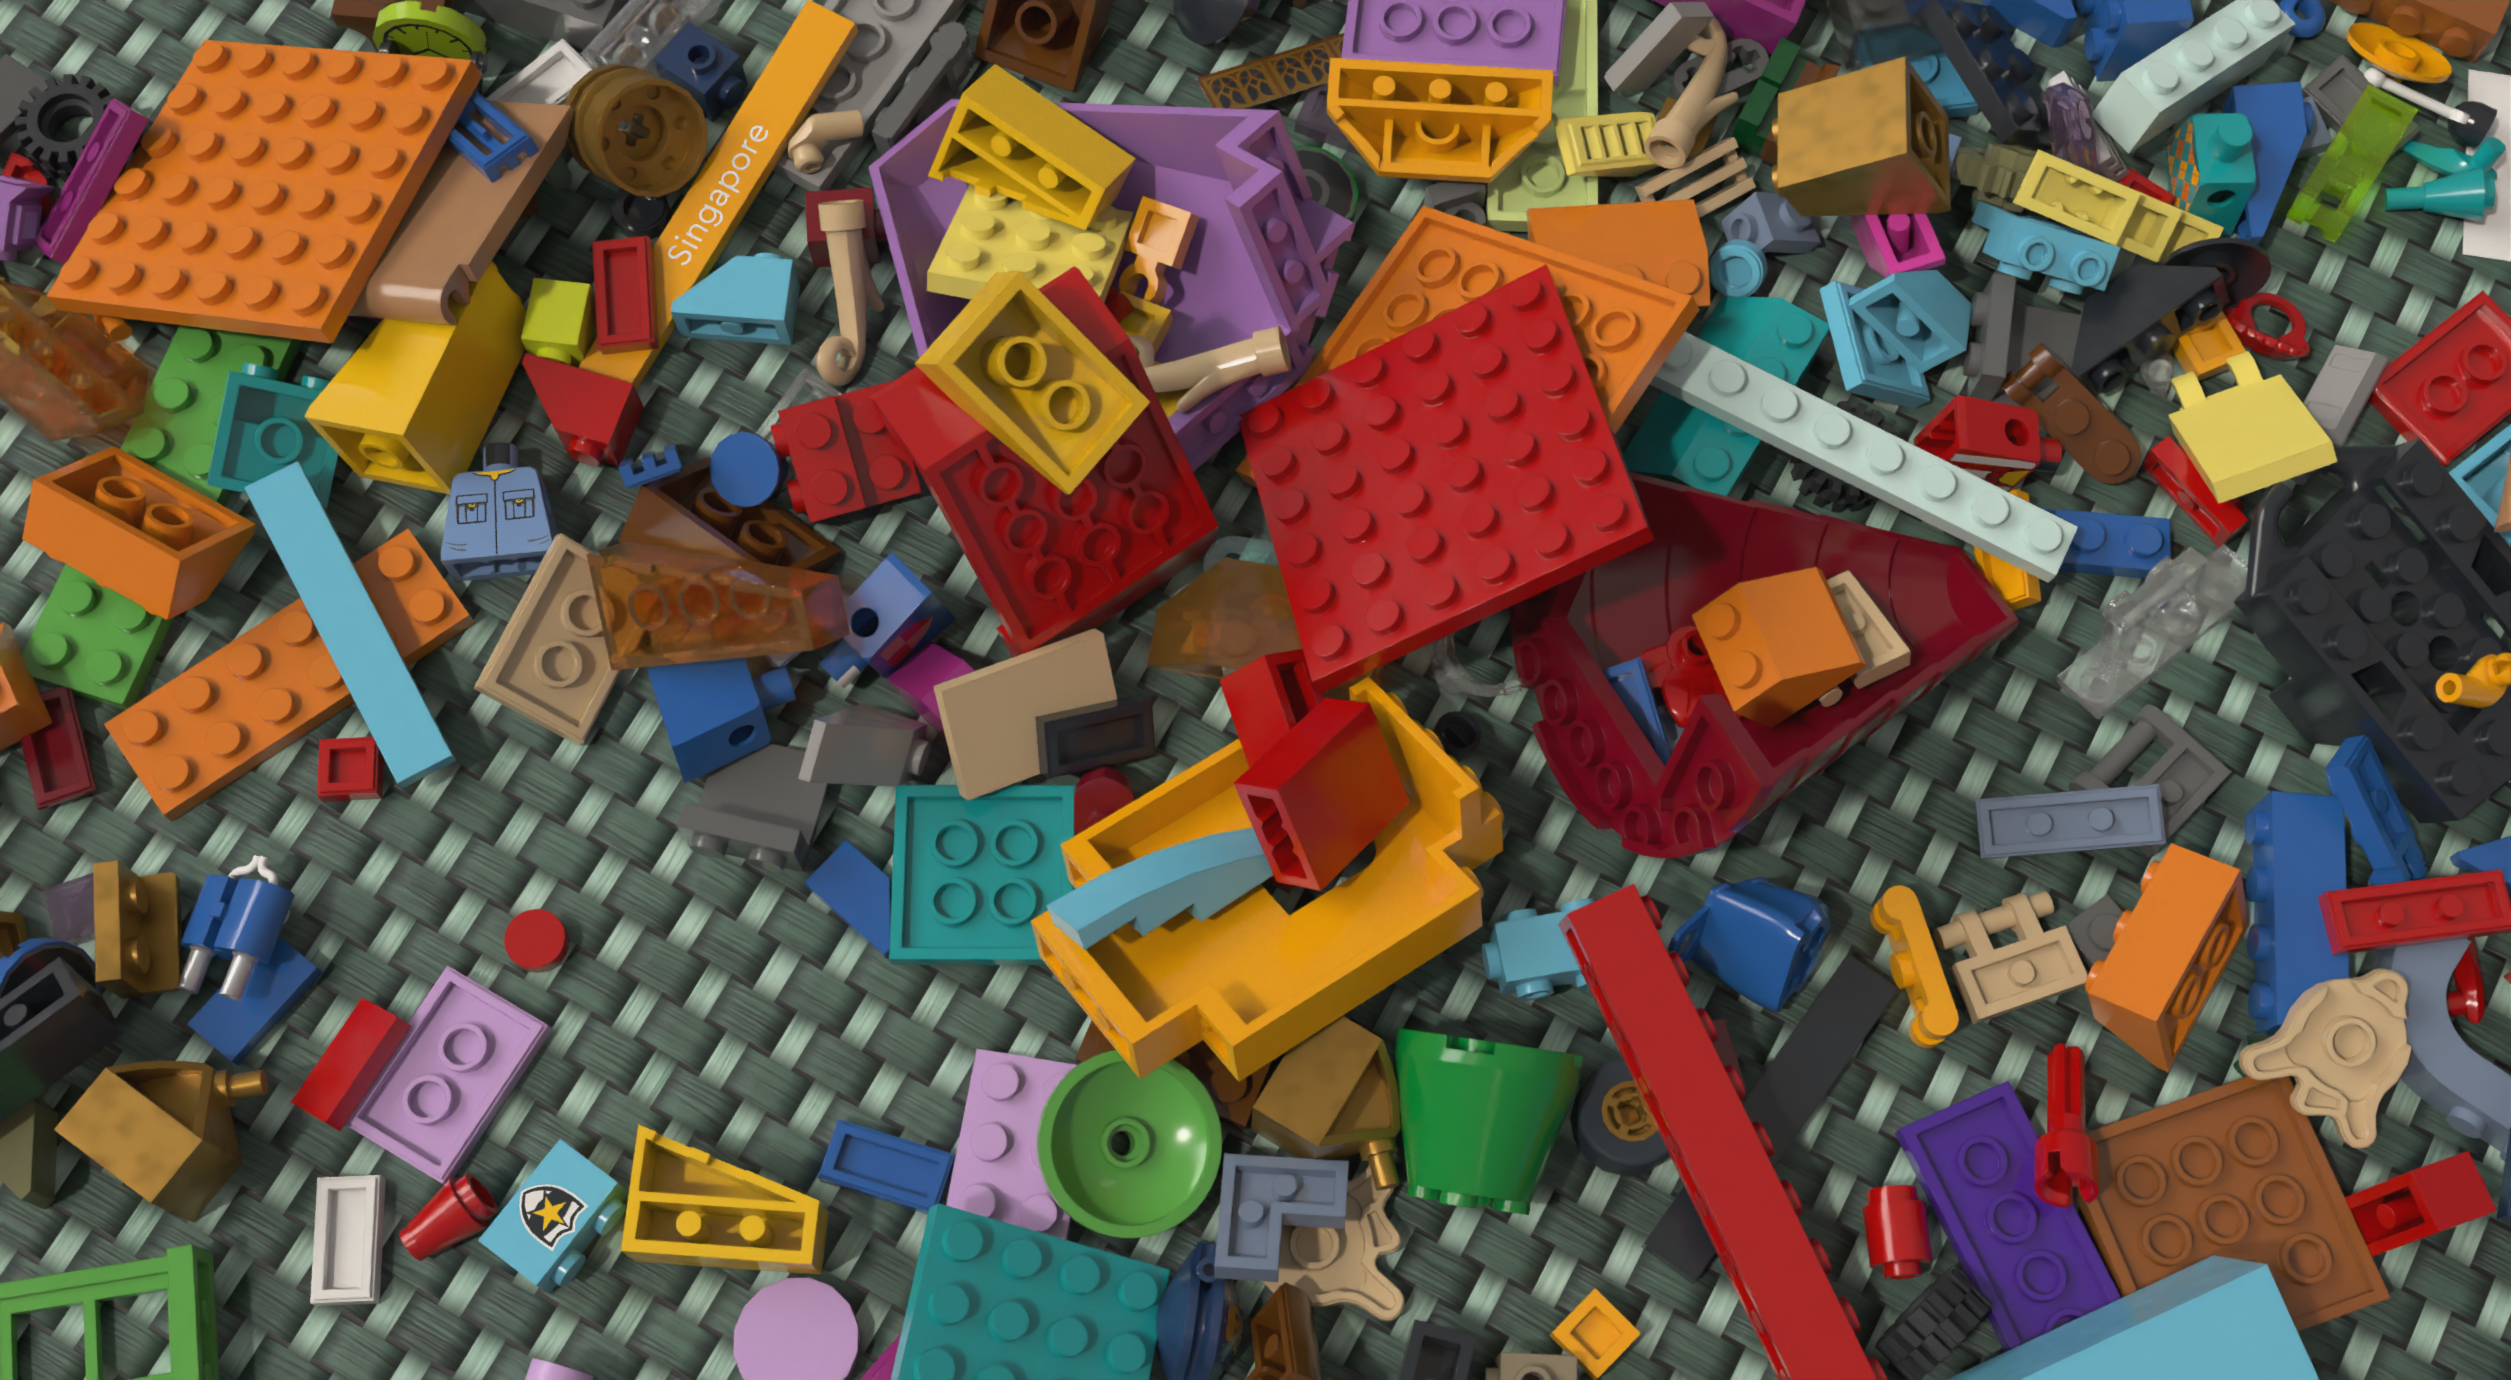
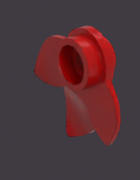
[1639,625,1742,729]

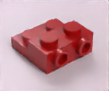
[770,381,922,523]

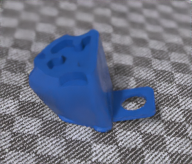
[1667,877,1831,1013]

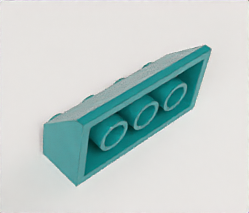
[1623,296,1830,497]

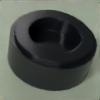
[612,189,671,239]

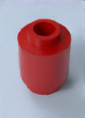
[1862,1185,1933,1280]

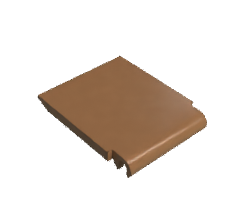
[348,100,574,325]

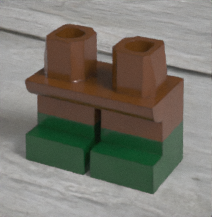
[1732,37,1840,165]

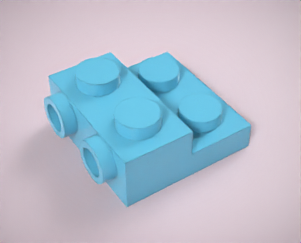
[1971,200,2120,295]

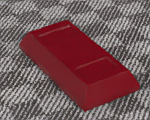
[20,686,98,810]

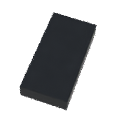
[1035,694,1156,779]

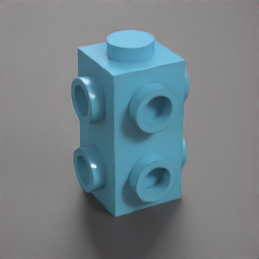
[1482,898,1595,1001]

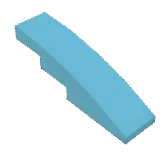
[1046,827,1273,950]

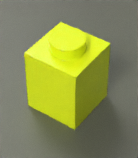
[521,278,597,368]

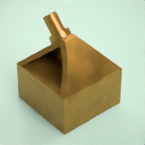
[1251,1016,1401,1191]
[54,1061,268,1222]

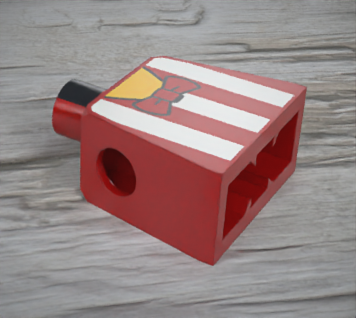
[1913,395,2062,492]

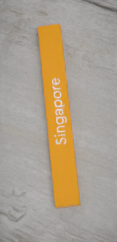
[578,0,858,390]

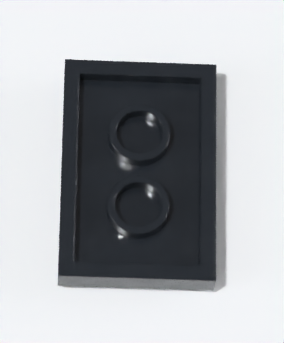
[1919,0,2071,148]

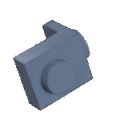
[1722,192,1821,254]

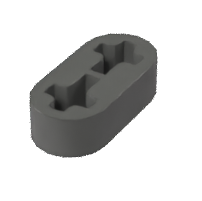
[1670,38,1769,100]

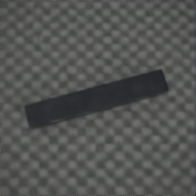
[1641,953,1899,1284]

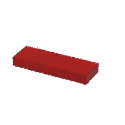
[2318,869,2511,956]

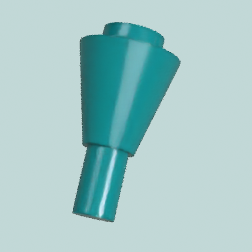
[2383,166,2495,222]

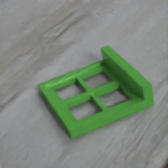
[0,1244,219,1380]

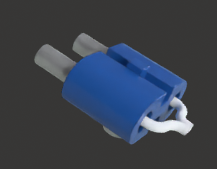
[176,855,294,1001]

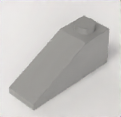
[798,703,931,787]

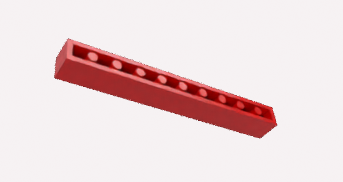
[1558,884,1888,1380]

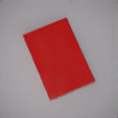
[2367,291,2511,468]

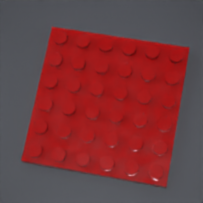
[1239,265,1655,693]

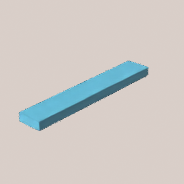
[244,461,456,789]

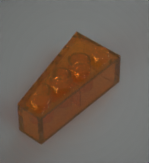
[586,541,850,670]

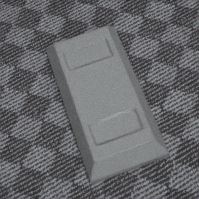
[2303,345,2389,446]

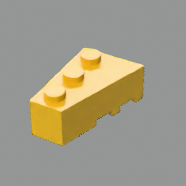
[928,64,1136,230]

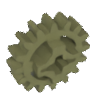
[1950,142,2037,213]

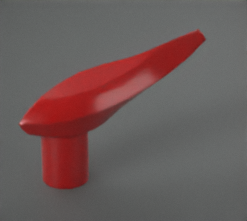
[2446,938,2485,1024]

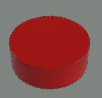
[504,909,569,973]

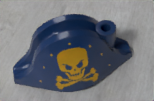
[1155,1242,1244,1380]

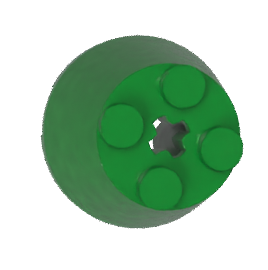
[1394,1029,1583,1215]

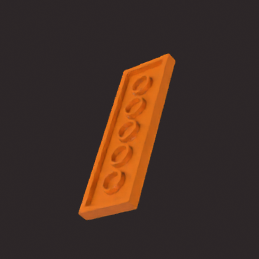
[104,528,475,822]

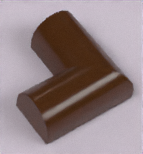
[1245,1282,1323,1380]

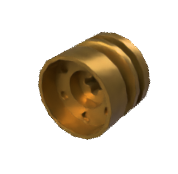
[564,63,708,197]

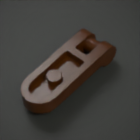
[2001,343,2141,484]

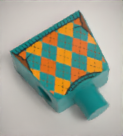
[2163,113,2256,238]

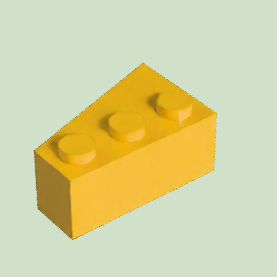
[621,1124,829,1275]

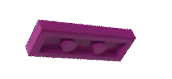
[34,98,149,265]

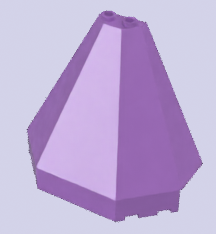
[869,99,1355,472]

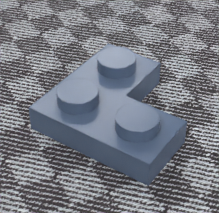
[1214,1153,1349,1282]

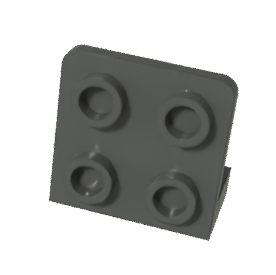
[1963,273,2082,407]
[676,743,830,872]

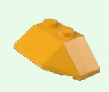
[1326,58,1553,183]

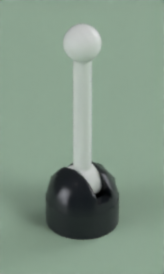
[2364,67,2497,150]

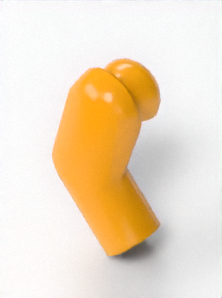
[2436,652,2511,708]

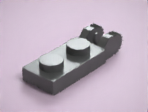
[871,21,975,157]

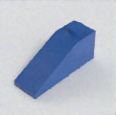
[2221,82,2313,245]

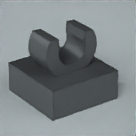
[1424,181,1486,226]

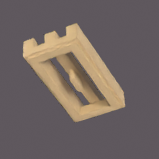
[1635,137,1756,218]

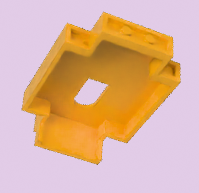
[1031,676,1504,1082]

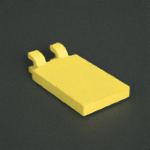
[2168,351,2337,503]

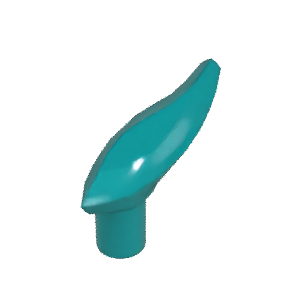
[2401,137,2506,179]

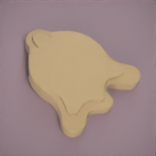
[2238,968,2412,1149]
[1262,1165,1405,1322]

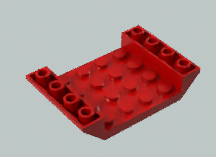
[869,266,1219,658]

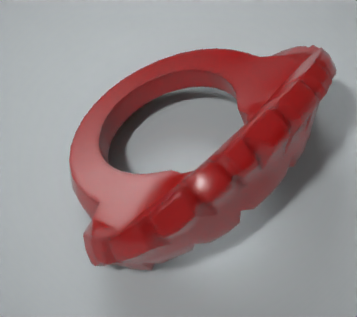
[2223,292,2310,360]

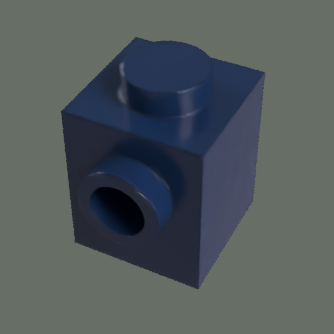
[653,21,748,122]

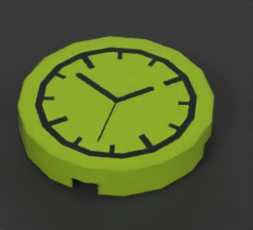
[373,1,487,60]

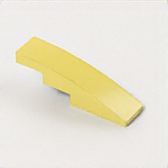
[2013,149,2224,263]

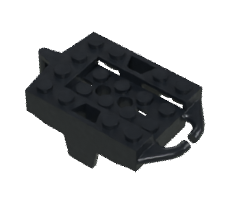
[2233,438,2511,824]

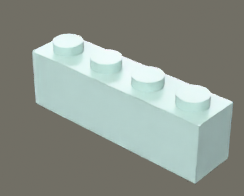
[2091,0,2295,154]

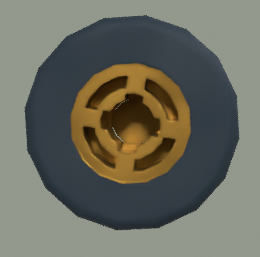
[1570,1059,1669,1176]

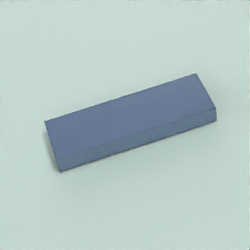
[1974,784,2166,860]

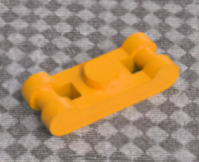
[1870,885,1959,1049]

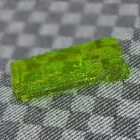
[2285,84,2419,244]

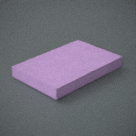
[345,965,553,1185]

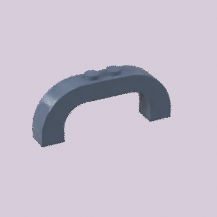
[2371,939,2511,1162]

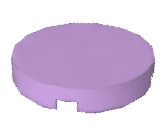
[733,1278,861,1380]

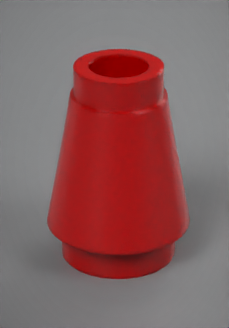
[399,1173,498,1261]

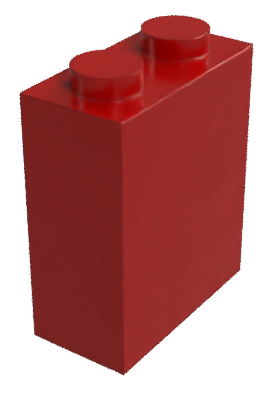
[1234,697,1410,891]

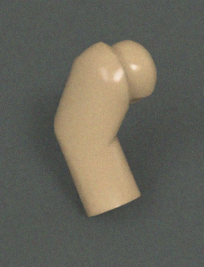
[788,110,863,174]

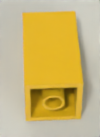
[304,261,527,494]

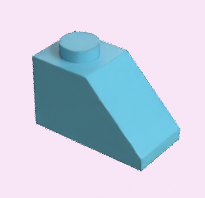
[671,253,800,345]
[1849,269,1972,374]

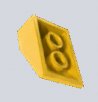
[915,271,1150,494]

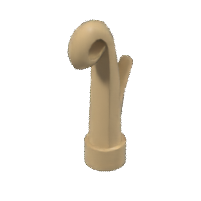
[1644,18,1739,169]
[816,199,885,387]
[1128,325,1291,412]

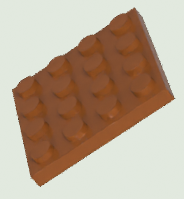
[2073,1076,2391,1332]

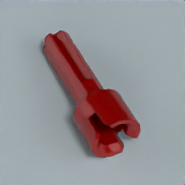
[2034,1043,2099,1208]

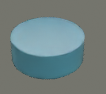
[1709,239,1767,297]

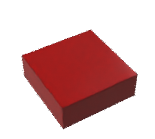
[317,737,384,802]

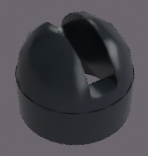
[1433,711,1482,763]

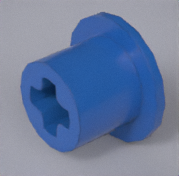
[709,432,788,507]

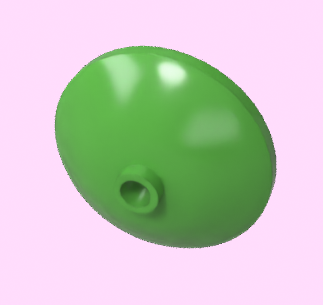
[1037,1050,1222,1238]

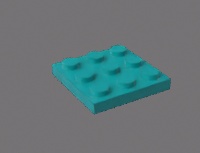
[889,785,1075,965]

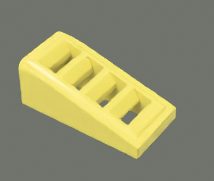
[1554,112,1659,177]

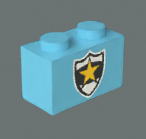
[478,1139,629,1294]

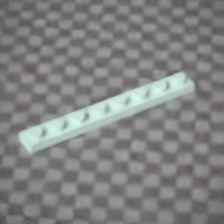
[1650,332,2078,583]

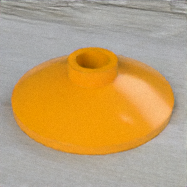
[2346,22,2452,84]

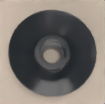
[2159,238,2271,308]

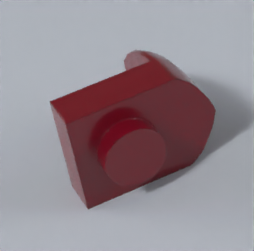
[1074,766,1134,836]

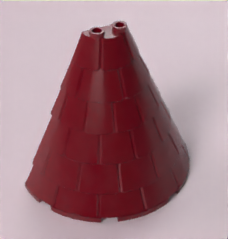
[1509,472,2019,859]

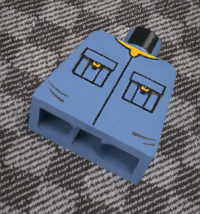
[441,442,558,582]

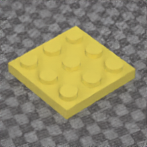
[927,184,1134,302]

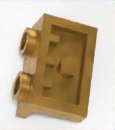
[93,860,183,999]

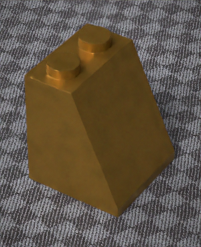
[1772,56,1951,216]

